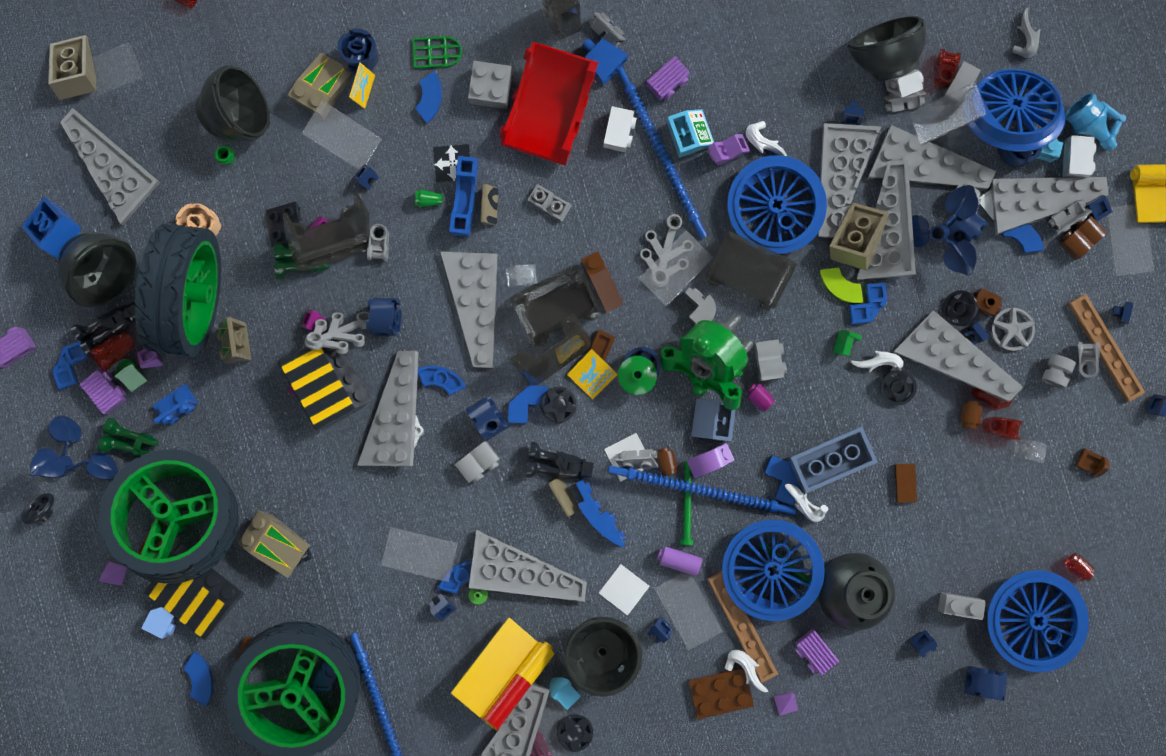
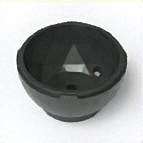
[848,16,926,81]
[195,65,270,141]
[59,233,136,308]
[818,553,895,630]
[563,616,642,697]

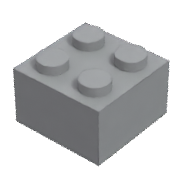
[468,61,513,109]

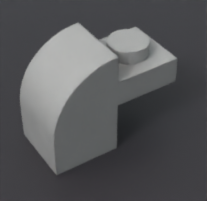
[684,288,716,325]

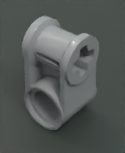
[367,224,389,262]
[1078,342,1100,379]

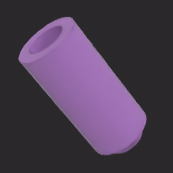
[657,546,702,577]

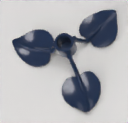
[912,185,979,276]
[30,415,119,480]

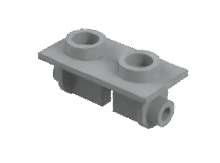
[589,12,626,47]
[883,90,926,113]
[1048,199,1092,234]
[615,449,658,470]

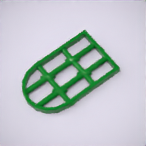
[412,36,462,69]

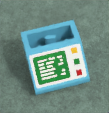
[666,109,714,158]

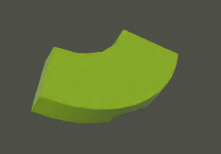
[819,268,863,304]

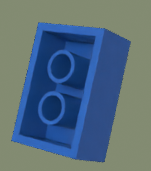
[21,196,82,259]

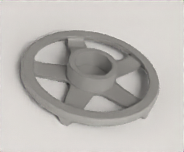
[992,308,1035,351]

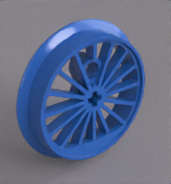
[963,69,1065,152]
[728,155,827,254]
[722,520,824,621]
[987,570,1089,672]

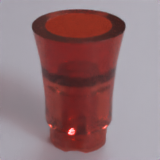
[88,331,135,372]

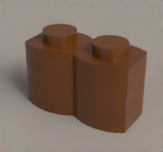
[1059,216,1107,261]

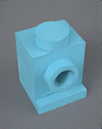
[1037,139,1063,162]

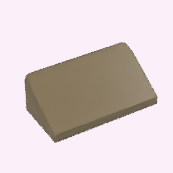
[548,477,580,517]

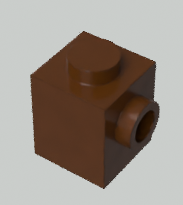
[970,288,1003,317]

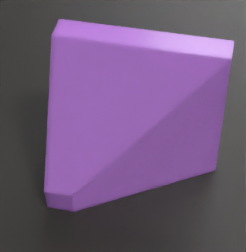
[137,349,164,368]
[99,561,127,586]
[774,691,798,716]

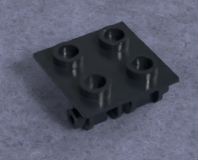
[266,201,305,247]

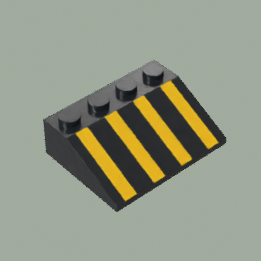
[278,339,371,431]
[144,544,244,641]

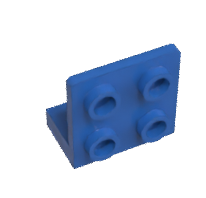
[152,384,199,425]

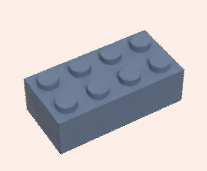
[787,427,878,493]

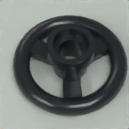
[21,493,54,525]

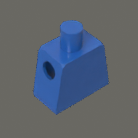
[582,39,628,86]

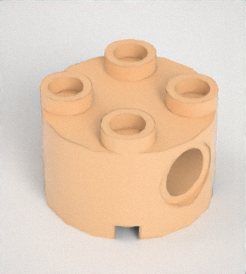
[176,203,221,236]

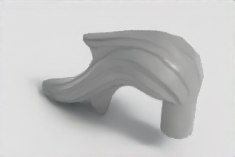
[1012,8,1040,58]

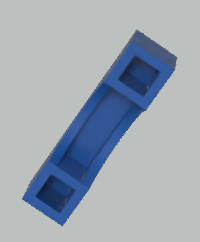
[449,156,479,238]

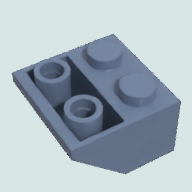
[691,399,736,442]

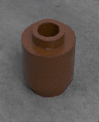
[960,400,982,429]
[656,447,678,476]

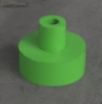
[469,589,488,605]

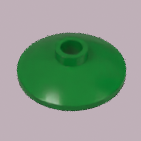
[618,356,657,395]

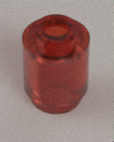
[1064,553,1095,582]

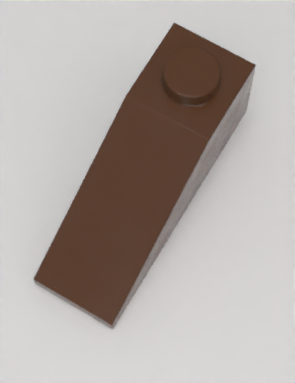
[581,251,623,313]

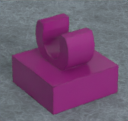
[301,309,326,331]

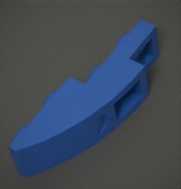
[576,479,627,547]

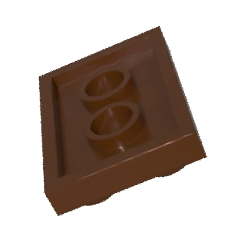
[688,667,754,719]

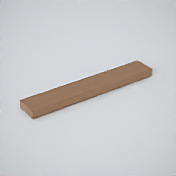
[1067,294,1145,402]
[707,571,778,683]

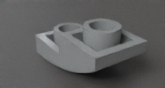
[945,61,981,105]
[528,184,572,222]

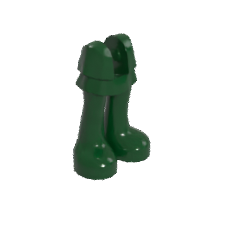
[274,244,329,280]
[97,418,159,457]

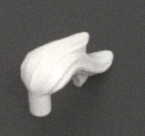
[746,121,787,156]
[850,351,903,377]
[785,484,828,522]
[725,650,769,692]

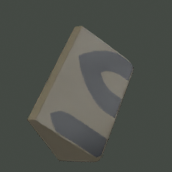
[481,184,498,226]

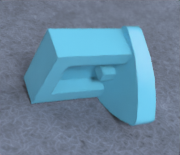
[550,677,581,710]

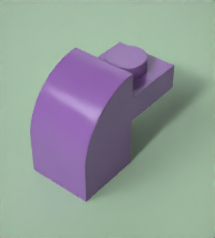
[708,134,750,166]
[687,443,734,478]

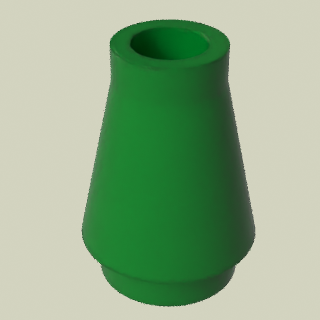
[215,145,236,165]
[415,189,442,208]

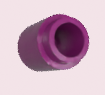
[746,383,775,412]

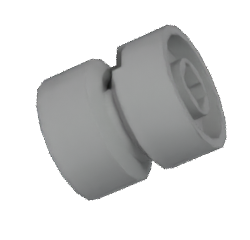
[1041,354,1076,389]

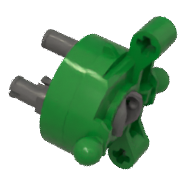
[661,313,753,410]

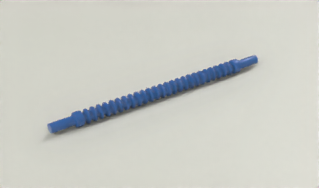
[617,68,708,239]
[608,465,796,515]
[350,632,403,756]

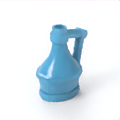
[1065,93,1126,151]

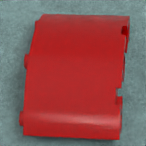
[499,42,599,166]

